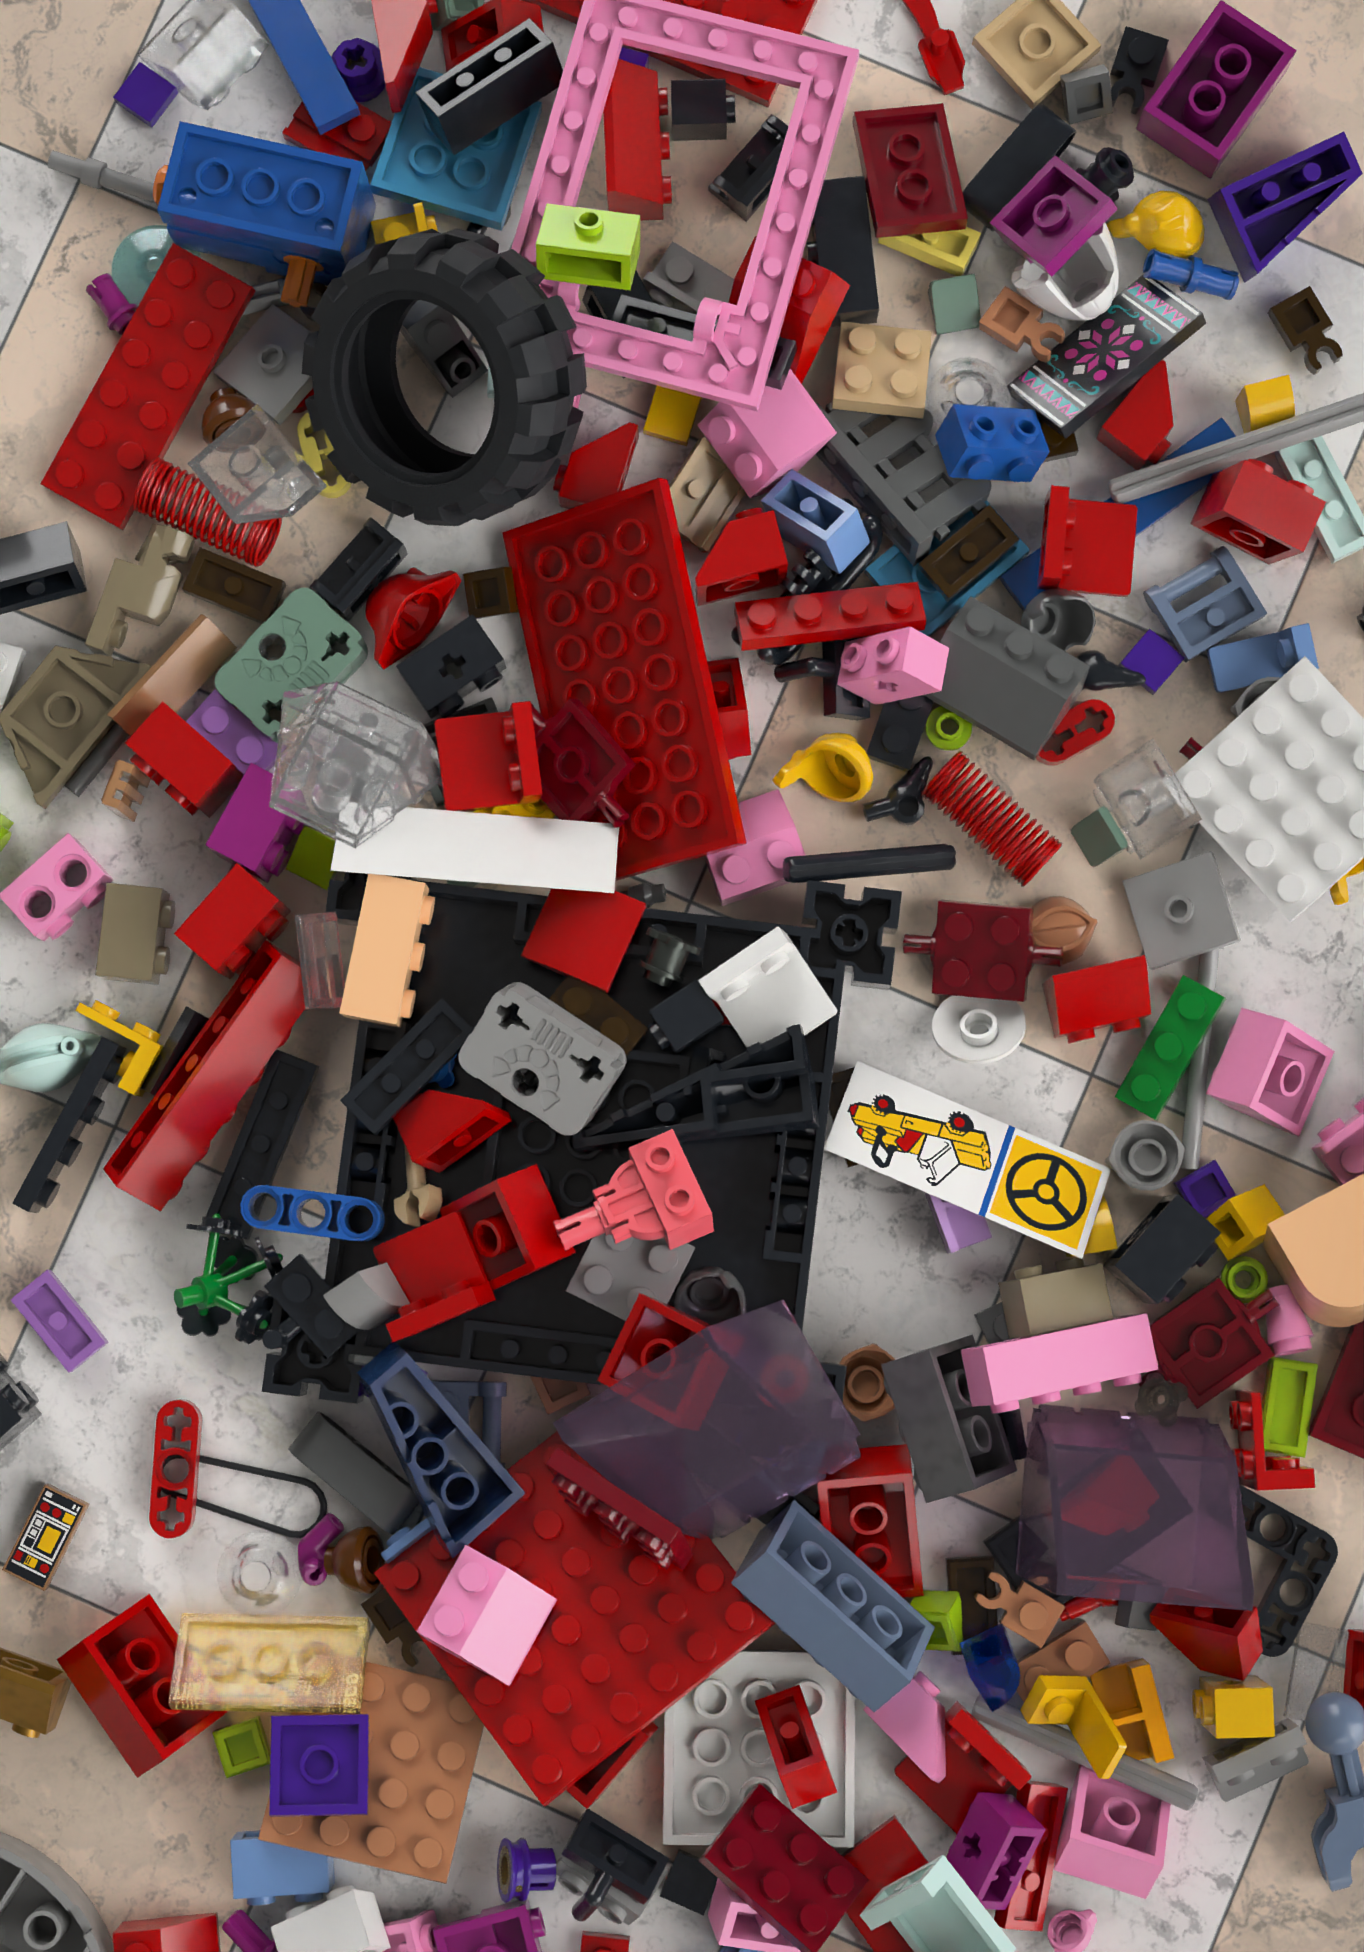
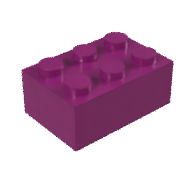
[1136,0,1297,179]

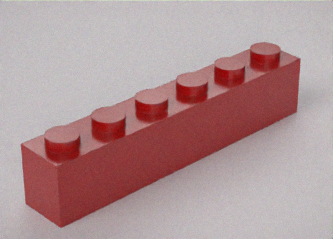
[103,940,324,1212]

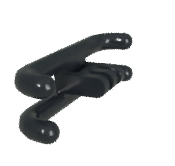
[731,498,883,665]

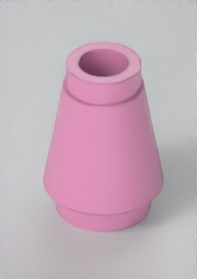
[1265,1284,1314,1357]

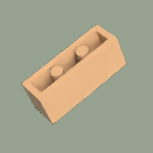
[339,874,435,1028]

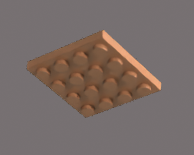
[258,1648,484,1884]

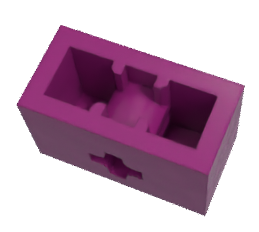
[946,1792,1046,1910]

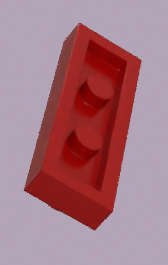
[994,1781,1068,1932]

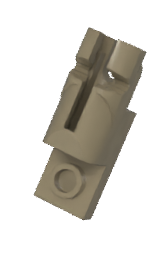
[85,524,195,657]

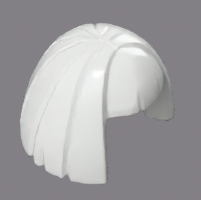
[1011,223,1119,321]

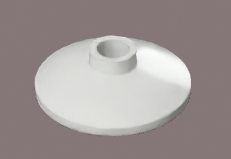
[932,995,1026,1064]

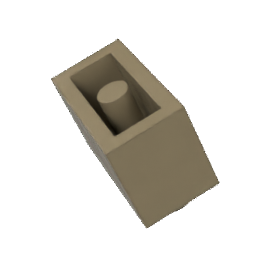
[95,883,175,985]
[998,1258,1113,1339]

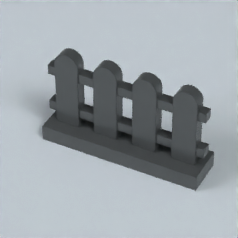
[816,401,992,566]

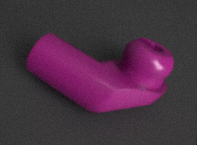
[298,1513,344,1586]

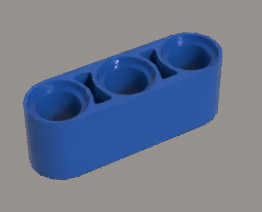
[240,1185,385,1241]

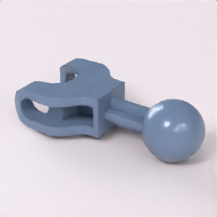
[1305,1692,1364,1892]

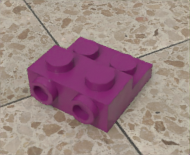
[990,155,1118,277]
[433,1897,546,1952]

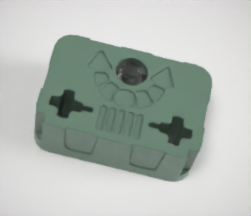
[214,587,368,745]

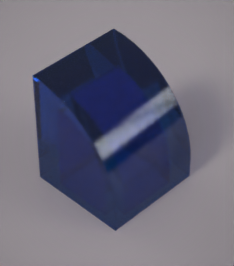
[959,1624,1020,1712]

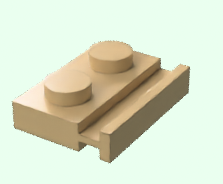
[669,437,746,553]

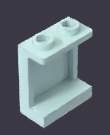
[860,1855,1016,1952]

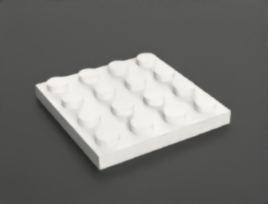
[1164,656,1364,922]
[663,1649,855,1847]

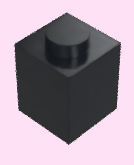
[671,79,736,141]
[647,979,724,1054]

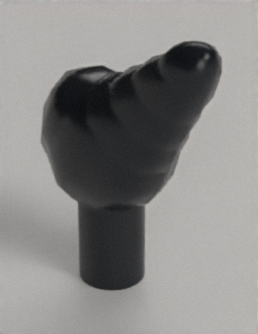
[1077,650,1146,691]
[862,756,933,825]

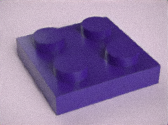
[269,1714,369,1817]

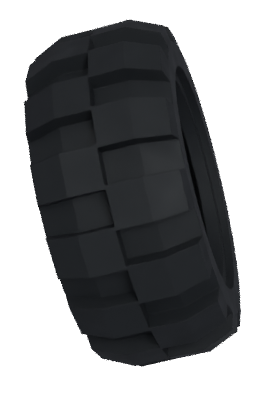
[302,228,587,526]

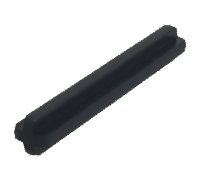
[783,844,956,883]

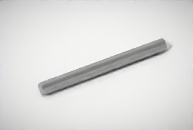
[1108,393,1364,504]

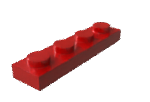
[734,582,926,651]

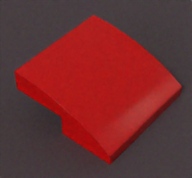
[521,888,647,993]

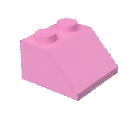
[698,369,837,498]
[704,789,805,906]
[1206,1008,1335,1136]
[417,1545,557,1686]
[1054,1764,1171,1899]

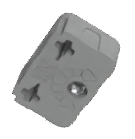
[459,982,626,1135]

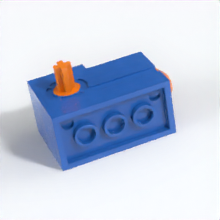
[153,121,376,308]

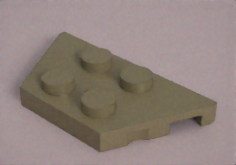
[0,645,151,809]

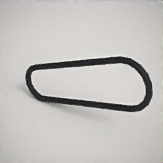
[161,1455,327,1538]

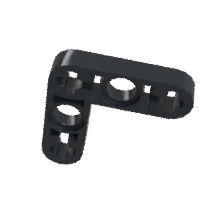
[1208,1482,1338,1657]

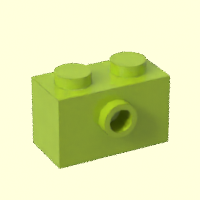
[536,203,640,290]

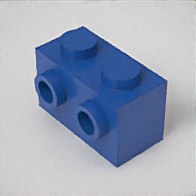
[935,404,1050,482]

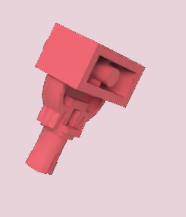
[553,1129,714,1251]

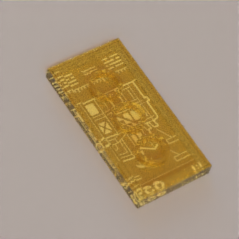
[168,1613,371,1714]

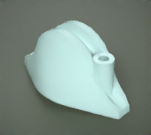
[0,1023,102,1093]

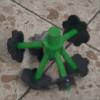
[173,1214,283,1344]

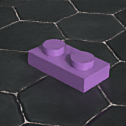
[186,689,285,776]
[10,1270,109,1373]

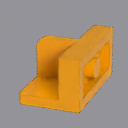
[1089,1658,1174,1763]

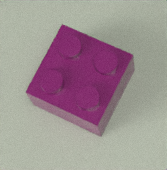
[205,763,313,883]

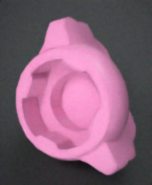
[1047,1909,1097,1952]

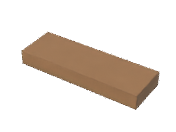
[107,614,237,737]

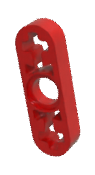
[149,1399,202,1538]

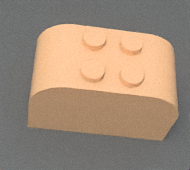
[1263,1174,1364,1327]

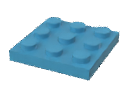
[370,67,542,231]

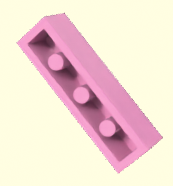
[961,1313,1158,1414]

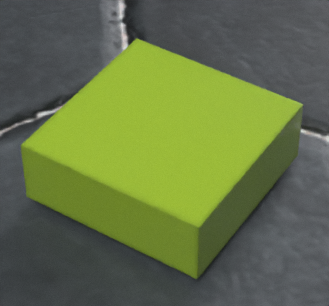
[212,1715,271,1779]

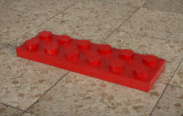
[40,243,256,530]

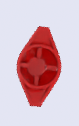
[365,567,461,670]

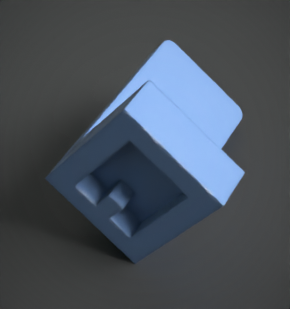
[1207,623,1319,693]

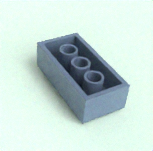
[731,1500,935,1712]

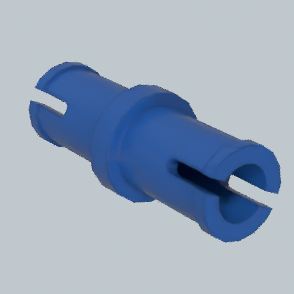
[1143,249,1239,300]

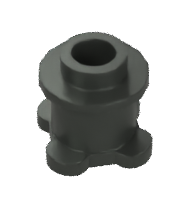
[639,927,701,988]

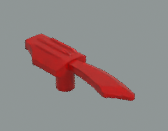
[902,0,965,95]

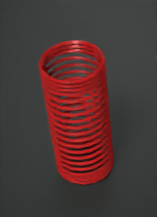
[133,457,282,568]
[922,751,1062,887]

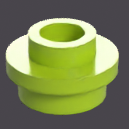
[926,706,972,751]
[1220,1256,1268,1303]

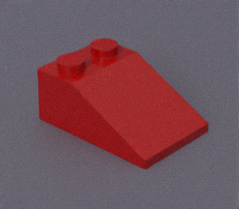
[728,236,850,384]
[816,1444,924,1598]

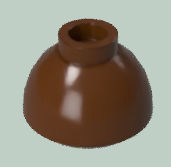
[201,388,265,450]
[324,1526,385,1594]

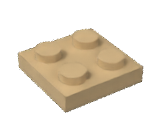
[972,0,1101,109]
[832,322,932,419]

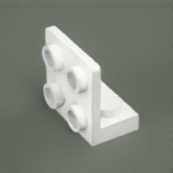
[698,926,837,1047]

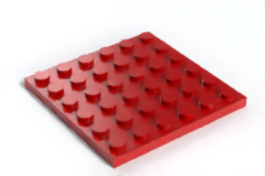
[374,1397,775,1807]

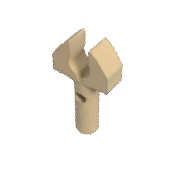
[394,1144,443,1228]

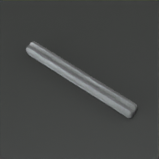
[972,1693,1198,1811]

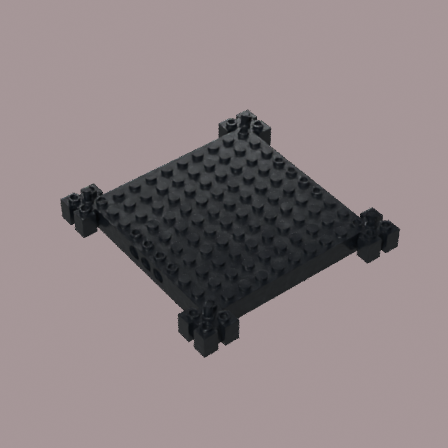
[262,823,902,1463]

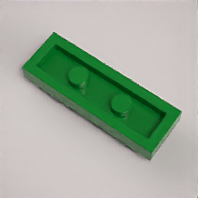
[1115,975,1226,1121]

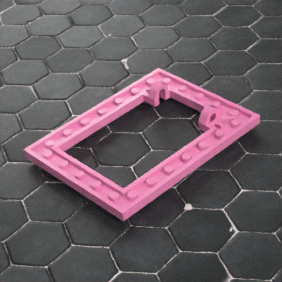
[511,0,859,412]

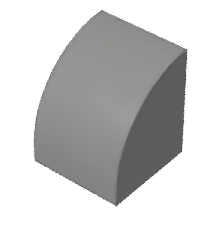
[323,1262,410,1330]

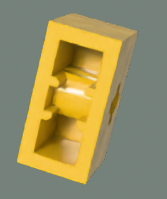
[1192,1675,1275,1739]

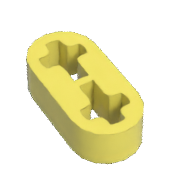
[297,413,352,498]

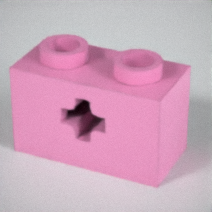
[837,627,949,705]

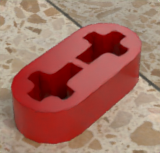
[1036,699,1115,766]

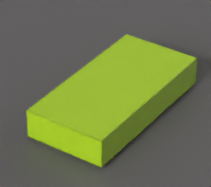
[1262,1357,1318,1458]

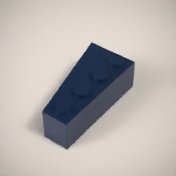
[357,1342,525,1558]

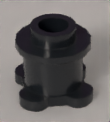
[1075,147,1134,202]

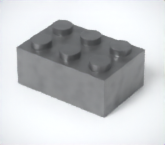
[881,1334,1018,1503]

